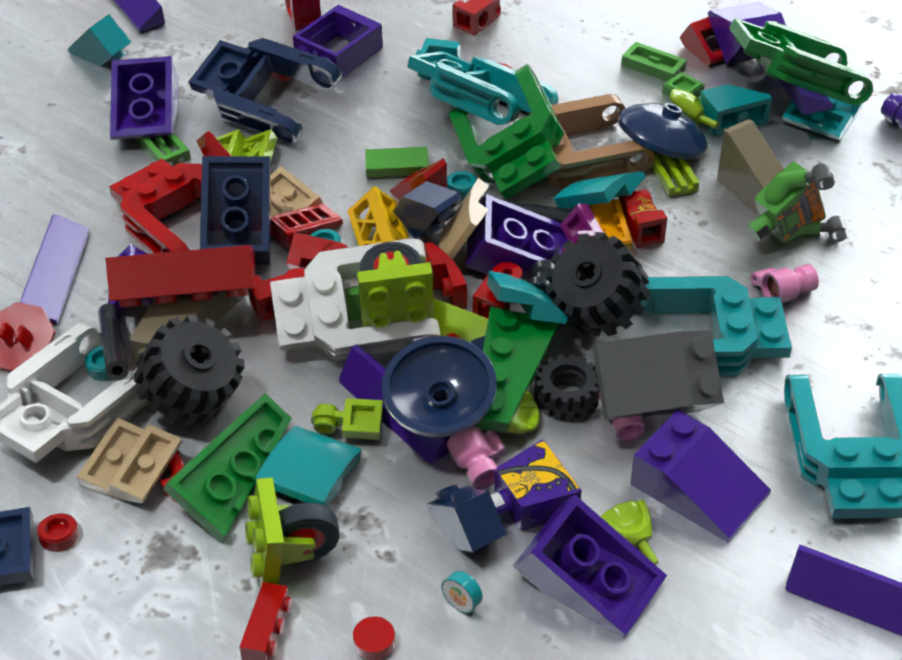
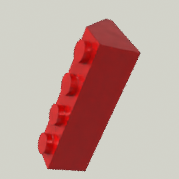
[105,245,256,307]

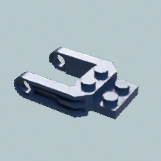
[188,38,342,145]

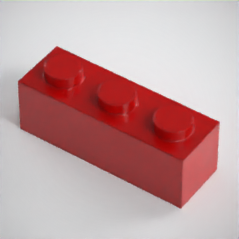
[239,582,292,660]

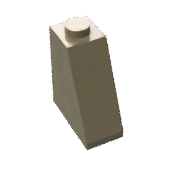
[717,119,784,217]

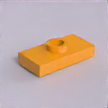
[588,199,633,251]

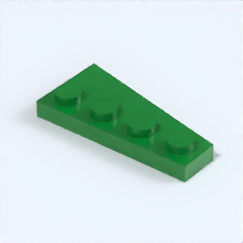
[475,307,560,433]
[163,393,292,543]

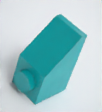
[67,14,131,67]
[699,84,772,136]

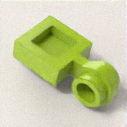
[311,398,383,440]

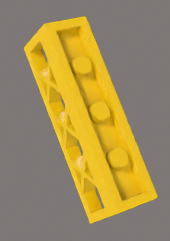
[347,186,410,246]

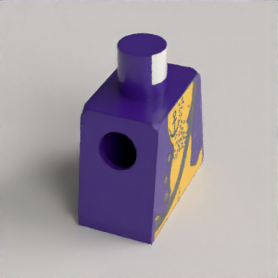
[491,439,582,530]

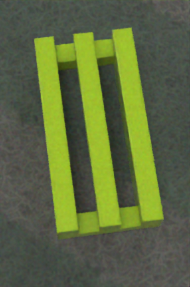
[651,151,700,197]

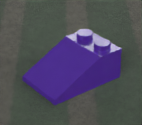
[110,56,179,140]
[466,194,568,278]
[630,409,771,543]
[513,495,667,638]

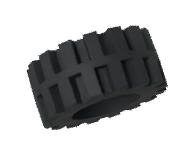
[535,354,600,422]

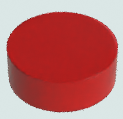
[37,513,79,552]
[353,616,395,660]

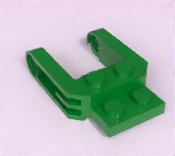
[729,17,873,105]
[449,63,564,200]

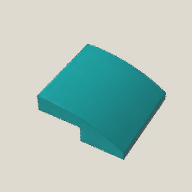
[782,94,864,140]
[553,172,646,208]
[487,271,567,324]
[255,426,362,506]

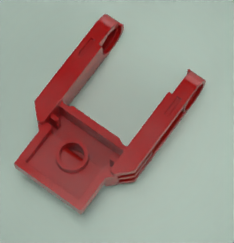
[109,159,202,254]

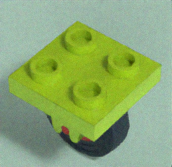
[357,242,434,328]
[245,478,340,588]

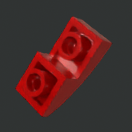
[424,242,467,309]

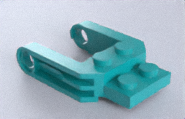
[407,51,559,125]
[641,276,792,377]
[784,373,902,519]

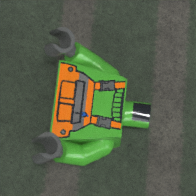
[747,161,847,242]

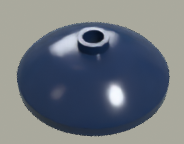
[618,103,708,160]
[382,336,497,437]

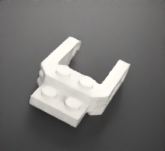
[270,239,441,362]
[0,322,149,463]

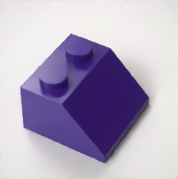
[707,2,786,64]

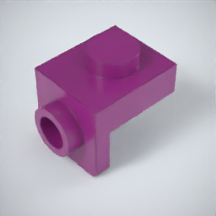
[560,204,603,253]

